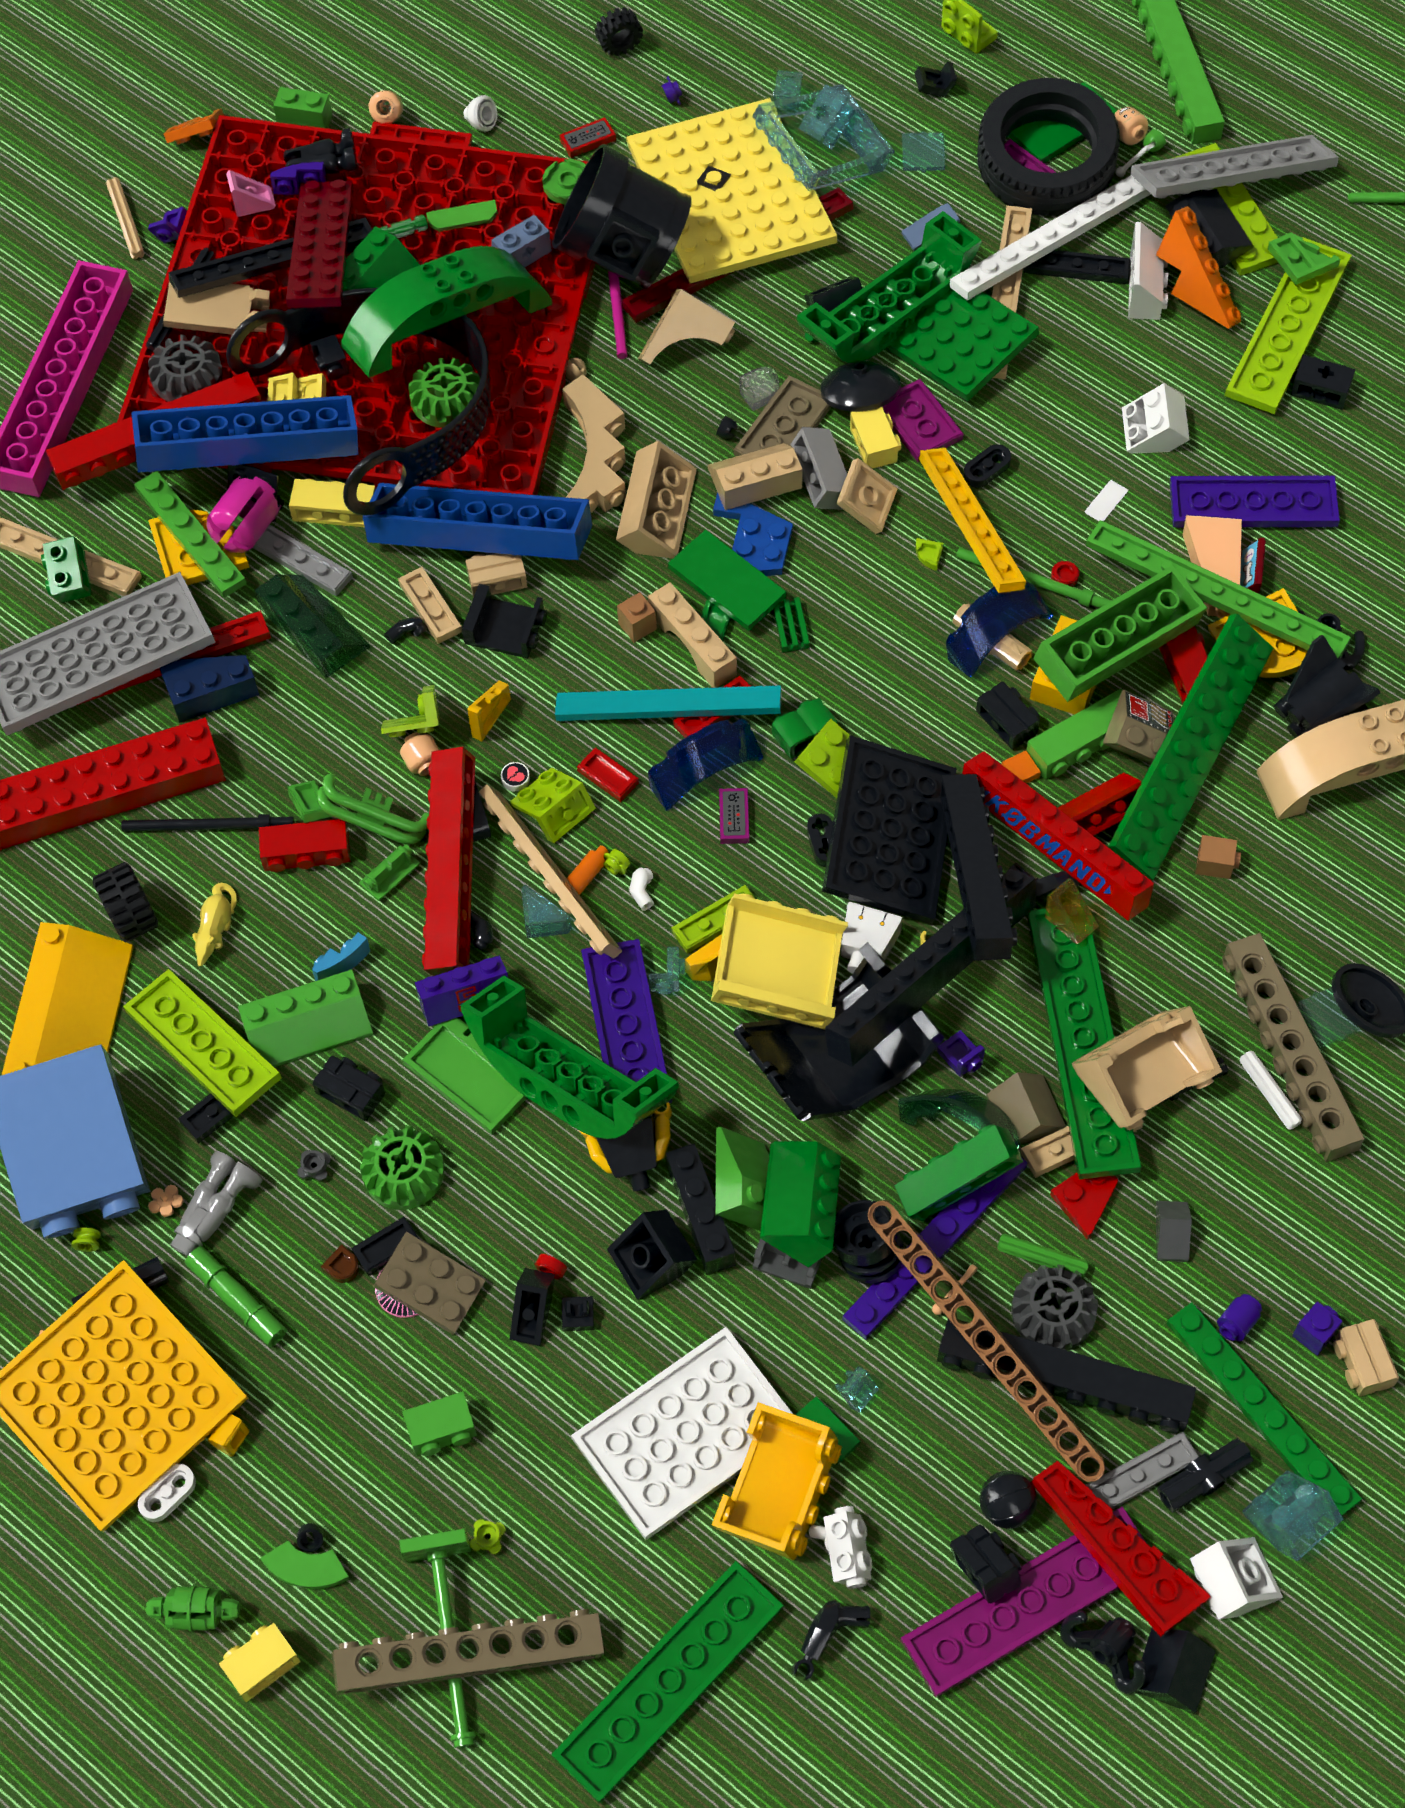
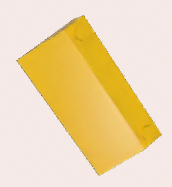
[1,922,134,1076]

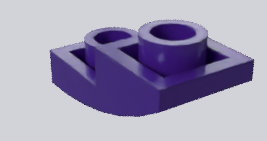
[270,162,327,195]

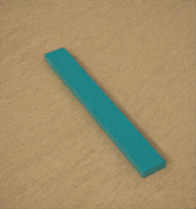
[555,685,782,721]

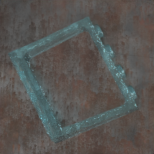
[753,84,895,191]

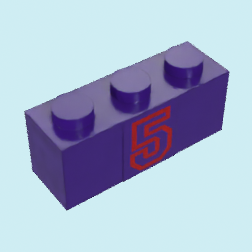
[414,955,509,1027]

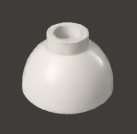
[464,95,498,132]

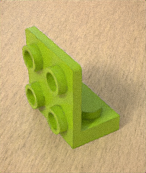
[941,0,998,54]
[381,685,440,737]
[510,768,596,843]

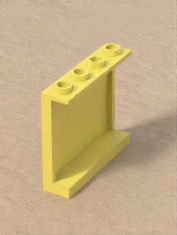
[711,893,848,1029]

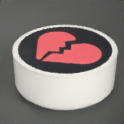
[501,762,530,792]

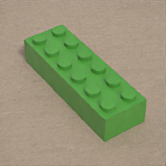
[1033,565,1207,702]

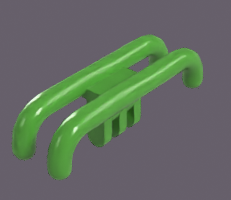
[317,774,429,845]

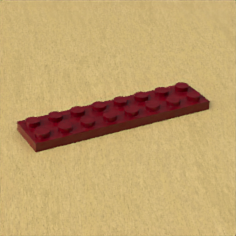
[286,179,353,308]

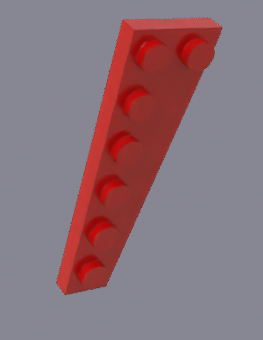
[1031,1460,1211,1637]

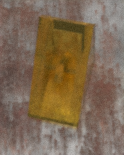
[1045,878,1099,944]

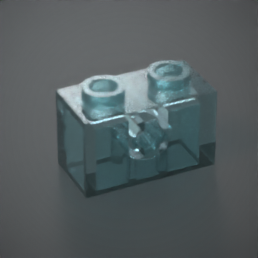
[798,84,859,150]

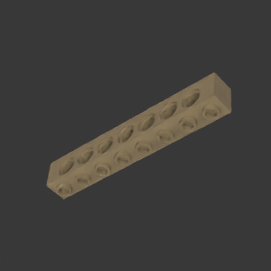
[1222,933,1364,1162]
[332,1609,604,1695]

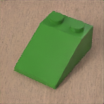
[715,1126,769,1231]

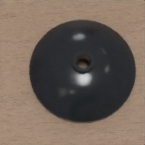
[820,361,901,411]
[1332,963,1405,1038]

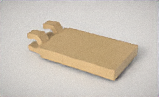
[163,281,270,334]

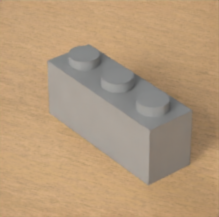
[790,427,847,510]

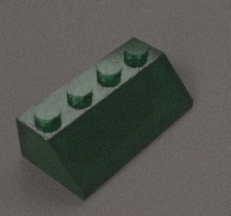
[255,574,370,678]

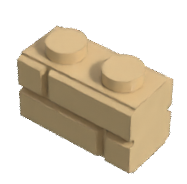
[465,553,527,598]
[1333,1319,1399,1397]

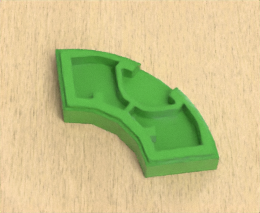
[260,1541,350,1590]

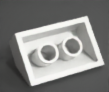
[1128,222,1168,320]

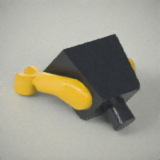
[580,1102,672,1192]

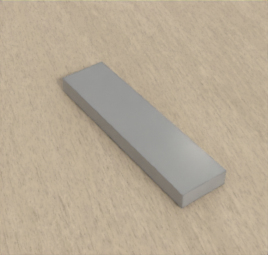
[253,525,353,596]
[1086,1432,1199,1509]

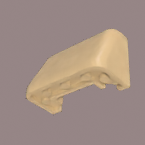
[1072,1006,1222,1130]

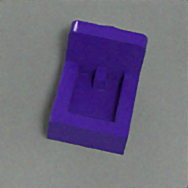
[148,207,187,243]
[937,1030,985,1077]

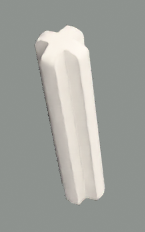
[1240,1051,1302,1130]

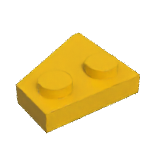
[467,680,511,742]

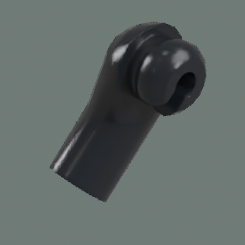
[384,616,427,644]
[471,911,493,950]

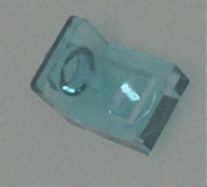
[773,70,803,108]
[649,947,685,994]

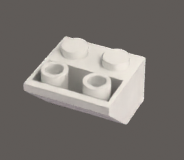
[1122,383,1190,454]

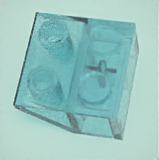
[1242,1470,1344,1561]

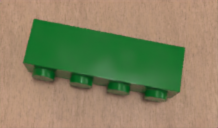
[894,1125,1023,1222]

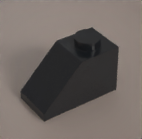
[509,1268,555,1346]

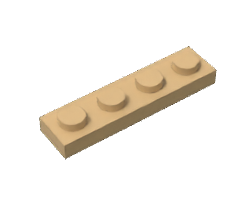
[1021,1124,1143,1178]

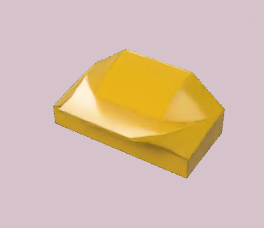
[685,934,722,981]

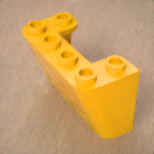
[712,1402,842,1560]

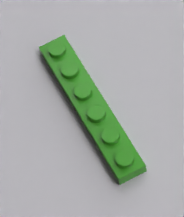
[134,471,247,598]

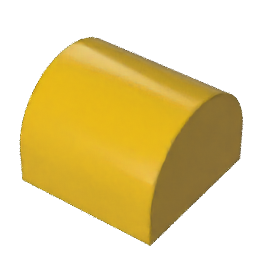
[208,1414,249,1457]

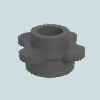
[297,1150,331,1181]

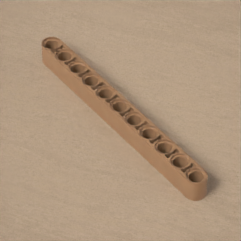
[868,1200,1105,1482]

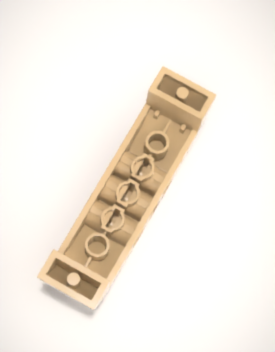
[1257,699,1405,820]

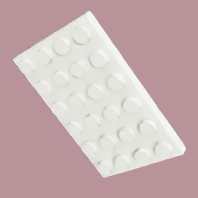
[571,1327,794,1540]

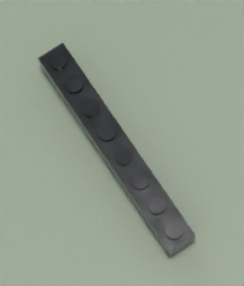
[940,774,1017,961]
[937,1319,1196,1433]

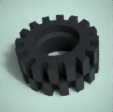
[595,7,643,56]

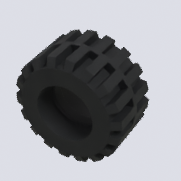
[93,862,158,943]

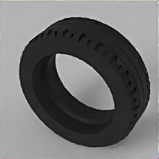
[977,78,1120,216]

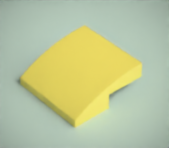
[268,372,326,401]

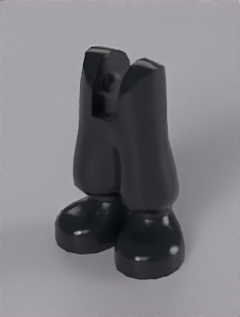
[283,128,358,174]

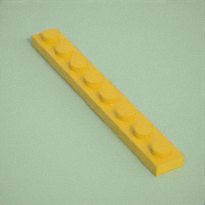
[919,448,1026,593]

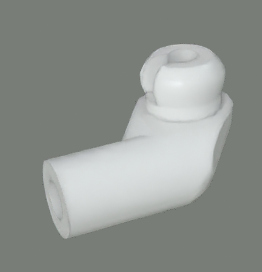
[629,868,654,911]

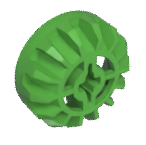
[409,358,480,428]
[360,1125,445,1210]

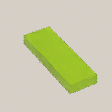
[671,885,755,954]

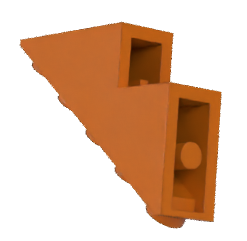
[1156,206,1241,329]

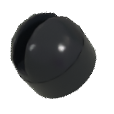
[716,416,739,440]
[297,1523,323,1552]

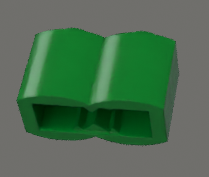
[772,698,838,759]

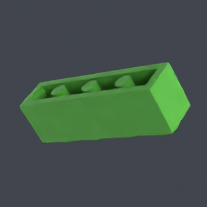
[1026,688,1123,780]

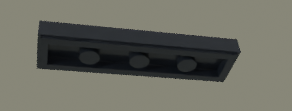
[1023,250,1130,284]

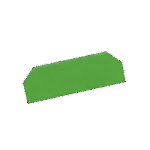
[426,200,498,232]

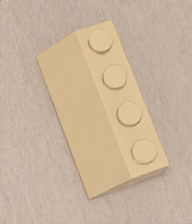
[616,441,697,559]

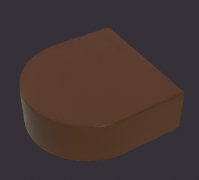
[320,1244,359,1283]

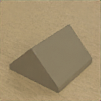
[987,1072,1066,1146]

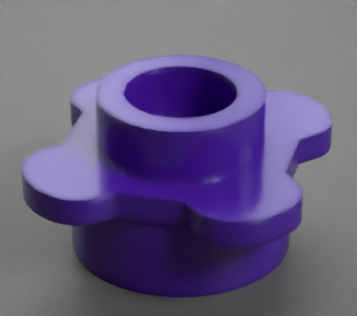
[662,76,683,105]

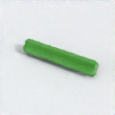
[998,1233,1089,1278]

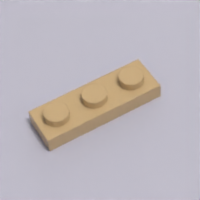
[398,567,462,644]

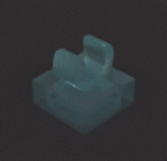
[835,1367,879,1413]

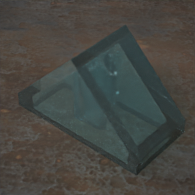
[521,885,572,938]

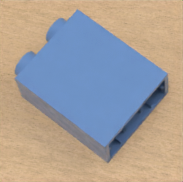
[0,1044,150,1239]

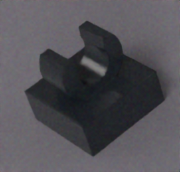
[562,1296,594,1331]

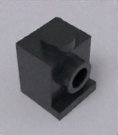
[310,334,349,381]

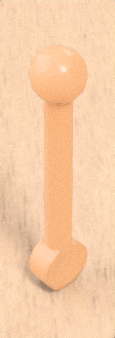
[932,1264,978,1315]

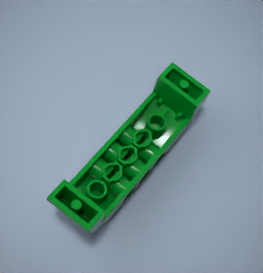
[797,211,982,363]
[341,246,552,378]
[461,976,679,1139]

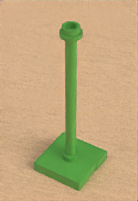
[399,1529,476,1748]

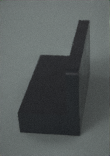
[804,277,862,312]

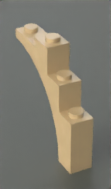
[562,374,626,513]

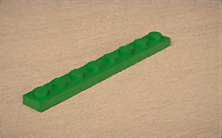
[1166,1302,1362,1521]

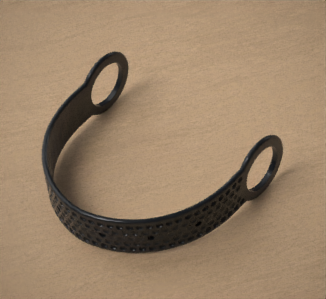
[226,288,491,516]

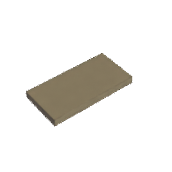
[733,375,832,457]

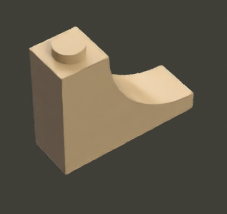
[638,289,735,365]

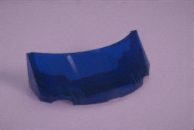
[946,580,1053,677]
[648,719,764,811]

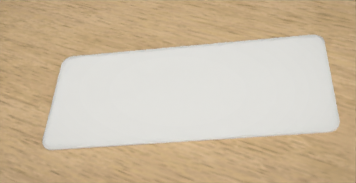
[1085,480,1128,521]

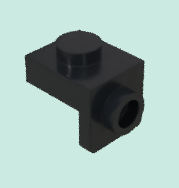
[914,62,957,98]

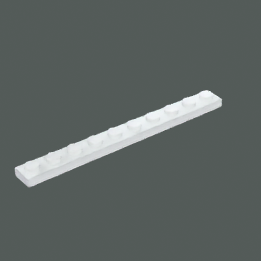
[950,175,1151,301]

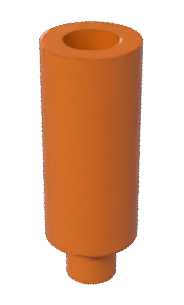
[567,845,609,895]

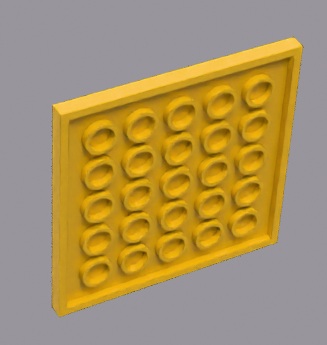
[0,1260,248,1532]

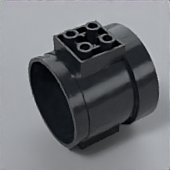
[552,144,692,289]

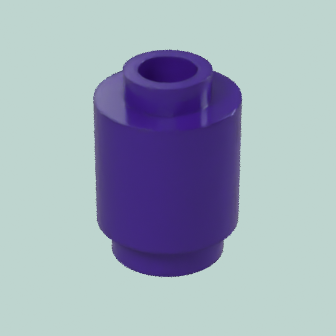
[1217,1294,1262,1341]

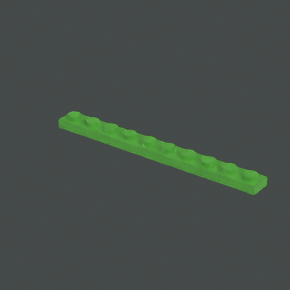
[1086,520,1351,659]

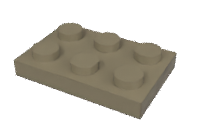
[373,1231,486,1335]

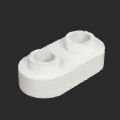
[138,1464,196,1522]

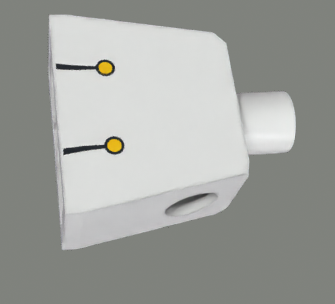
[841,902,902,974]

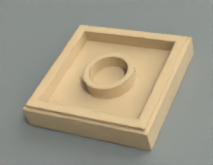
[836,458,898,534]

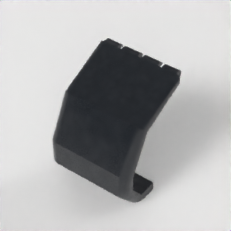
[733,942,945,1121]

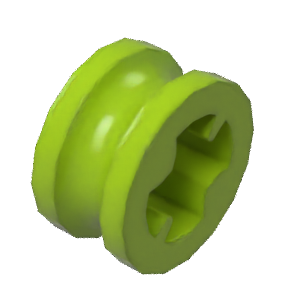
[71,1228,101,1252]

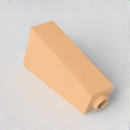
[1183,515,1242,618]

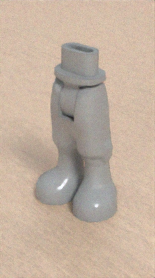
[170,1151,263,1256]

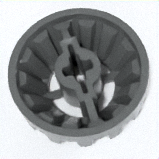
[148,335,223,402]
[1011,1264,1098,1350]

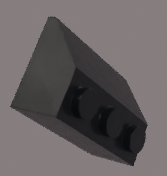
[1165,189,1254,270]

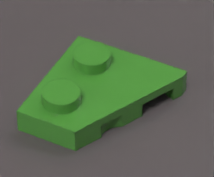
[1268,232,1341,285]

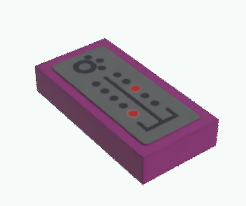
[719,788,749,844]

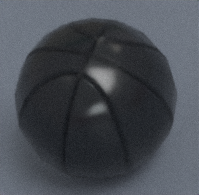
[979,1471,1037,1529]

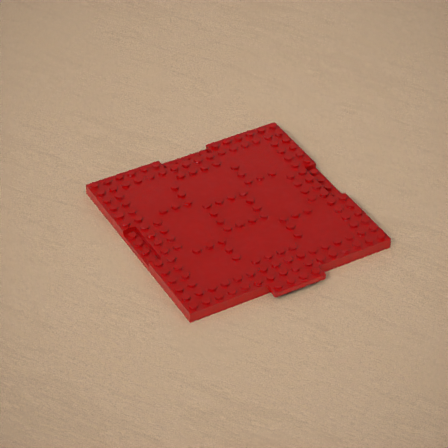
[117,115,595,495]

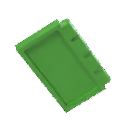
[402,1017,527,1135]

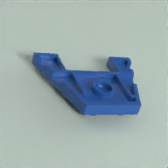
[713,492,793,576]

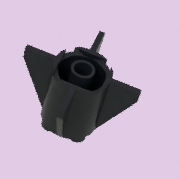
[1274,635,1381,738]

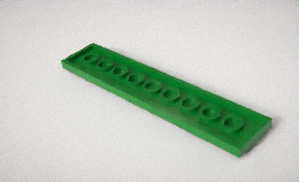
[1108,614,1273,880]
[1028,904,1141,1180]

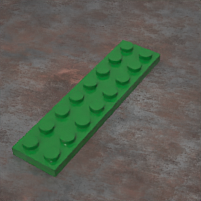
[551,1561,784,1804]

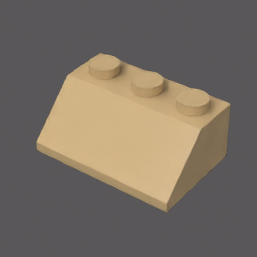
[708,443,802,510]

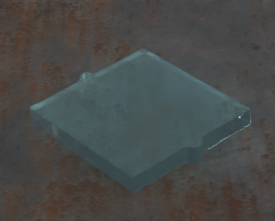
[902,131,945,173]
[1296,987,1362,1049]

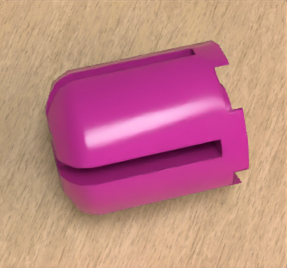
[207,476,281,553]

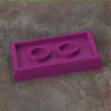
[882,379,963,462]

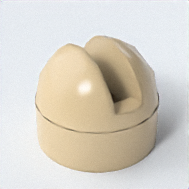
[566,358,587,381]

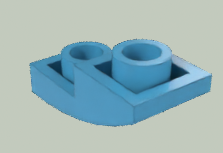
[312,932,370,981]

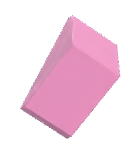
[226,170,276,217]

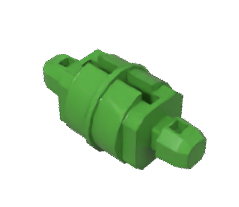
[146,1585,240,1632]

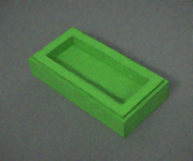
[287,780,332,823]

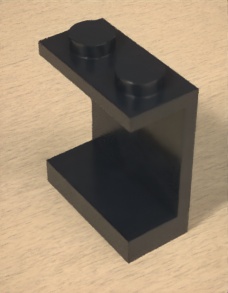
[462,584,547,659]

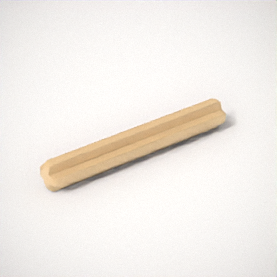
[106,177,145,259]

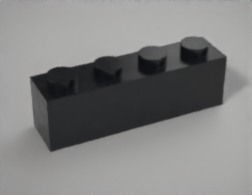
[666,1143,736,1275]

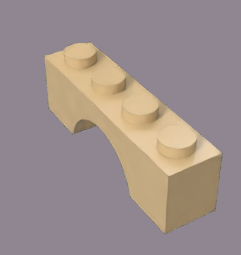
[648,582,737,688]

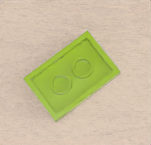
[794,719,850,798]

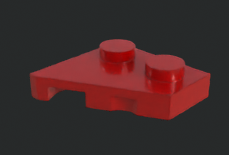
[1050,1172,1118,1240]

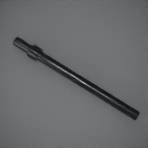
[121,814,295,832]

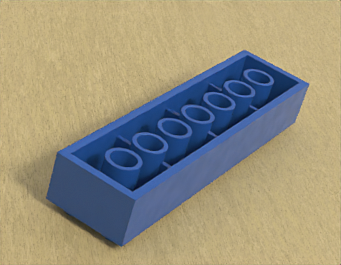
[131,395,358,472]
[362,483,592,560]

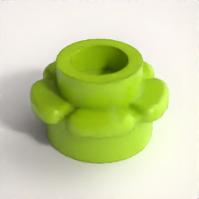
[604,849,630,875]

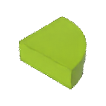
[916,538,943,571]

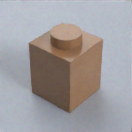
[617,592,657,643]
[1195,835,1241,879]

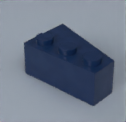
[159,655,259,723]

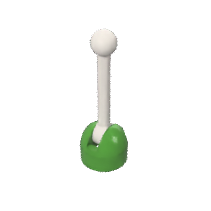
[1115,129,1166,177]

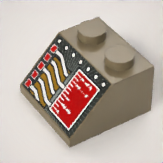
[1102,690,1174,765]

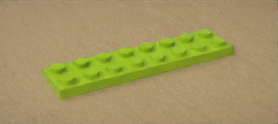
[1225,237,1352,414]

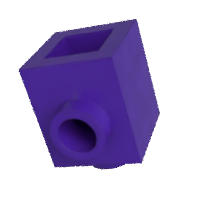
[1292,1301,1343,1356]

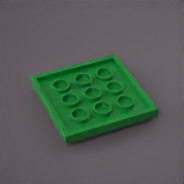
[889,289,1039,402]

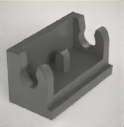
[752,1239,822,1289]

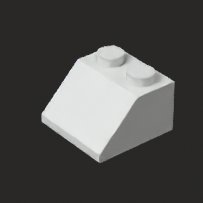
[1190,1537,1283,1620]

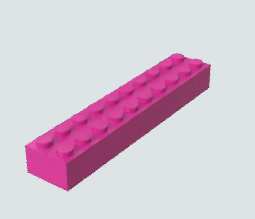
[0,260,133,498]

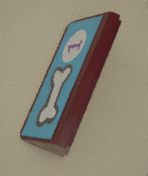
[1240,538,1266,594]

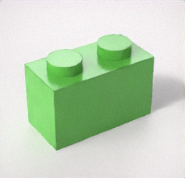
[273,87,333,129]
[402,1392,477,1456]

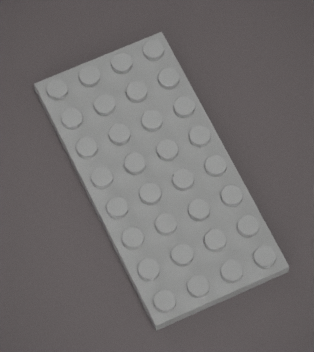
[0,572,216,736]

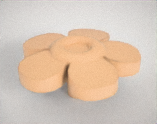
[148,1185,184,1217]

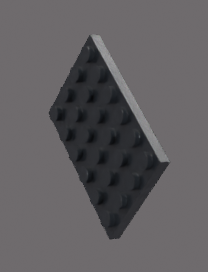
[822,735,957,924]

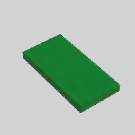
[1008,81,1117,163]
[668,529,786,631]

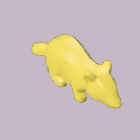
[192,883,237,966]

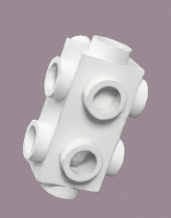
[809,1506,872,1589]

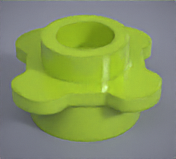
[470,1519,505,1554]

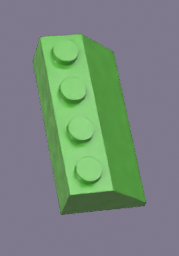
[238,969,373,1067]

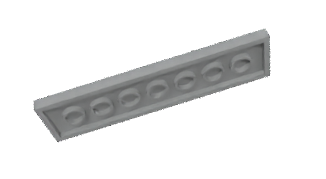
[1131,135,1339,198]

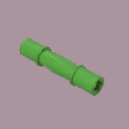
[185,1246,287,1347]

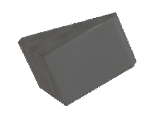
[1156,1201,1192,1262]

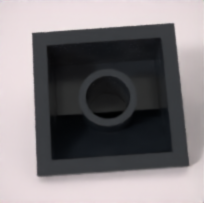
[607,1209,698,1300]

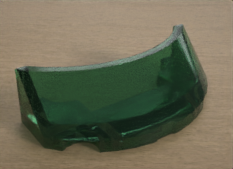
[898,1089,1021,1151]

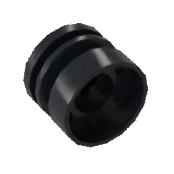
[833,1200,904,1284]

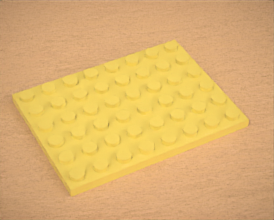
[626,98,837,284]

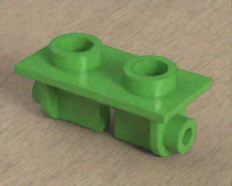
[359,844,421,901]

